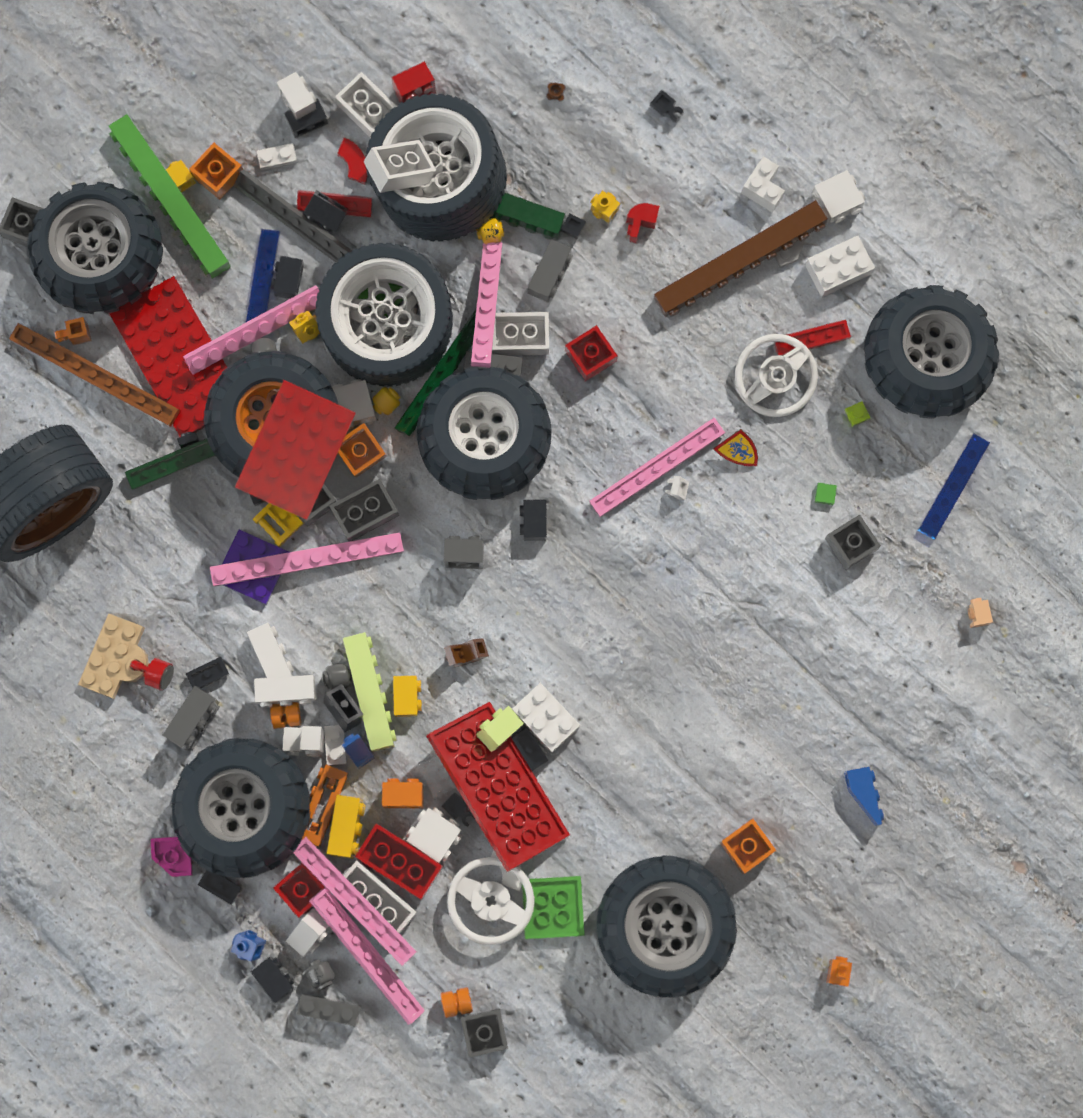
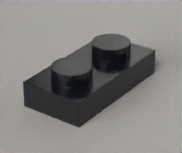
[186,656,230,689]
[511,727,548,771]
[197,870,242,905]

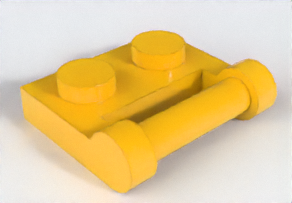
[253,503,304,547]

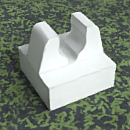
[665,476,689,500]

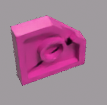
[151,837,193,877]

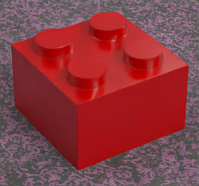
[391,61,436,103]
[565,325,618,382]
[273,863,330,918]

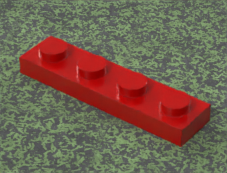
[297,190,373,218]
[774,319,851,356]

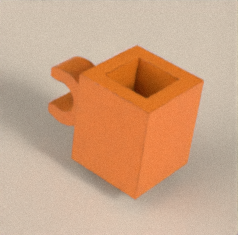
[54,317,92,345]
[826,956,852,987]

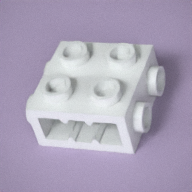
[811,170,865,224]
[332,379,376,430]
[406,807,462,863]

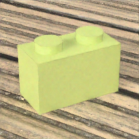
[476,706,524,752]

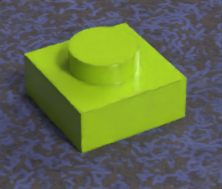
[844,401,870,427]

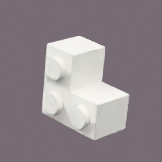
[277,72,317,119]
[741,156,785,213]
[283,726,325,757]
[286,908,333,957]

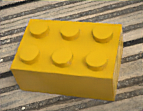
[327,795,366,859]

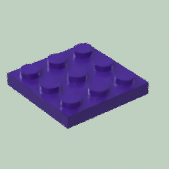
[222,529,289,605]

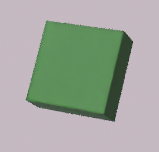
[815,483,837,505]

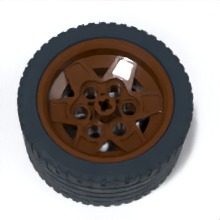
[0,424,113,562]

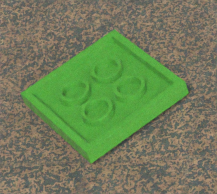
[522,876,584,939]

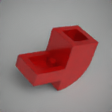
[626,203,660,243]

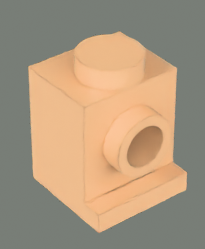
[968,598,993,628]

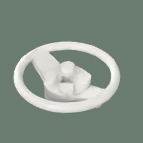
[735,334,818,417]
[447,857,534,945]

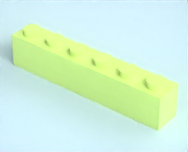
[343,632,397,752]

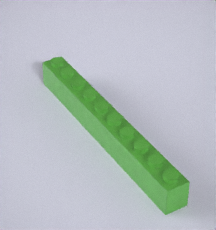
[109,114,231,279]

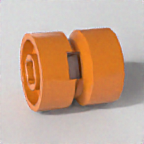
[270,702,301,729]
[440,987,473,1018]

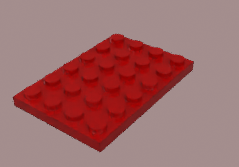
[235,380,356,520]

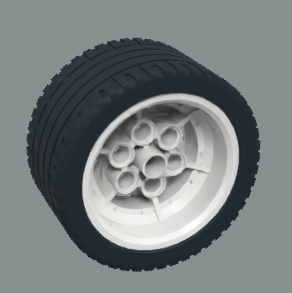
[365,94,507,242]
[315,243,453,387]

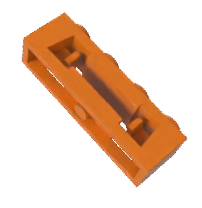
[302,765,348,847]

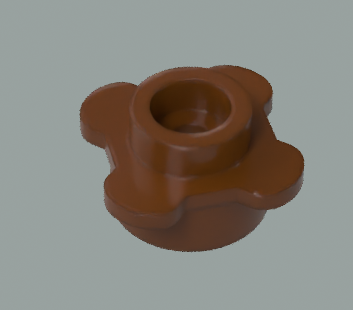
[546,82,566,101]

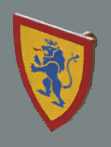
[713,429,758,466]

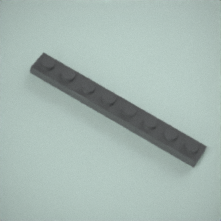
[234,170,352,263]

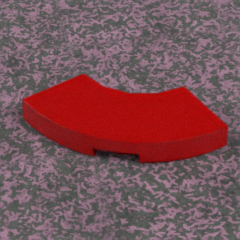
[337,137,368,185]

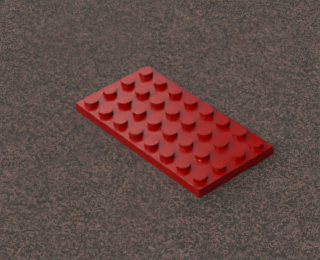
[109,276,227,437]
[426,701,570,872]

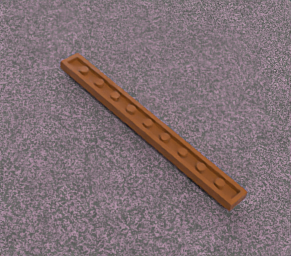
[9,323,180,427]

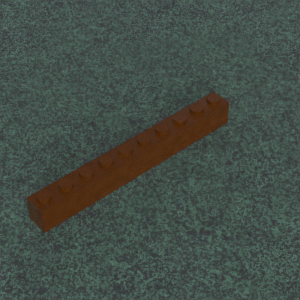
[654,200,828,317]

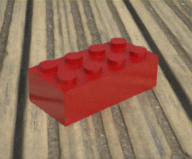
[355,823,443,900]

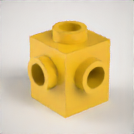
[590,190,620,223]
[289,311,320,344]

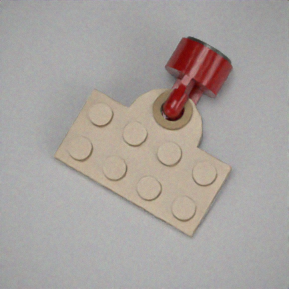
[78,613,174,699]

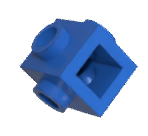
[231,930,266,962]

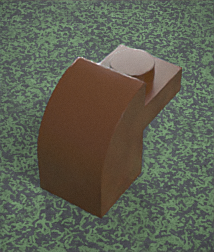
[444,638,489,667]

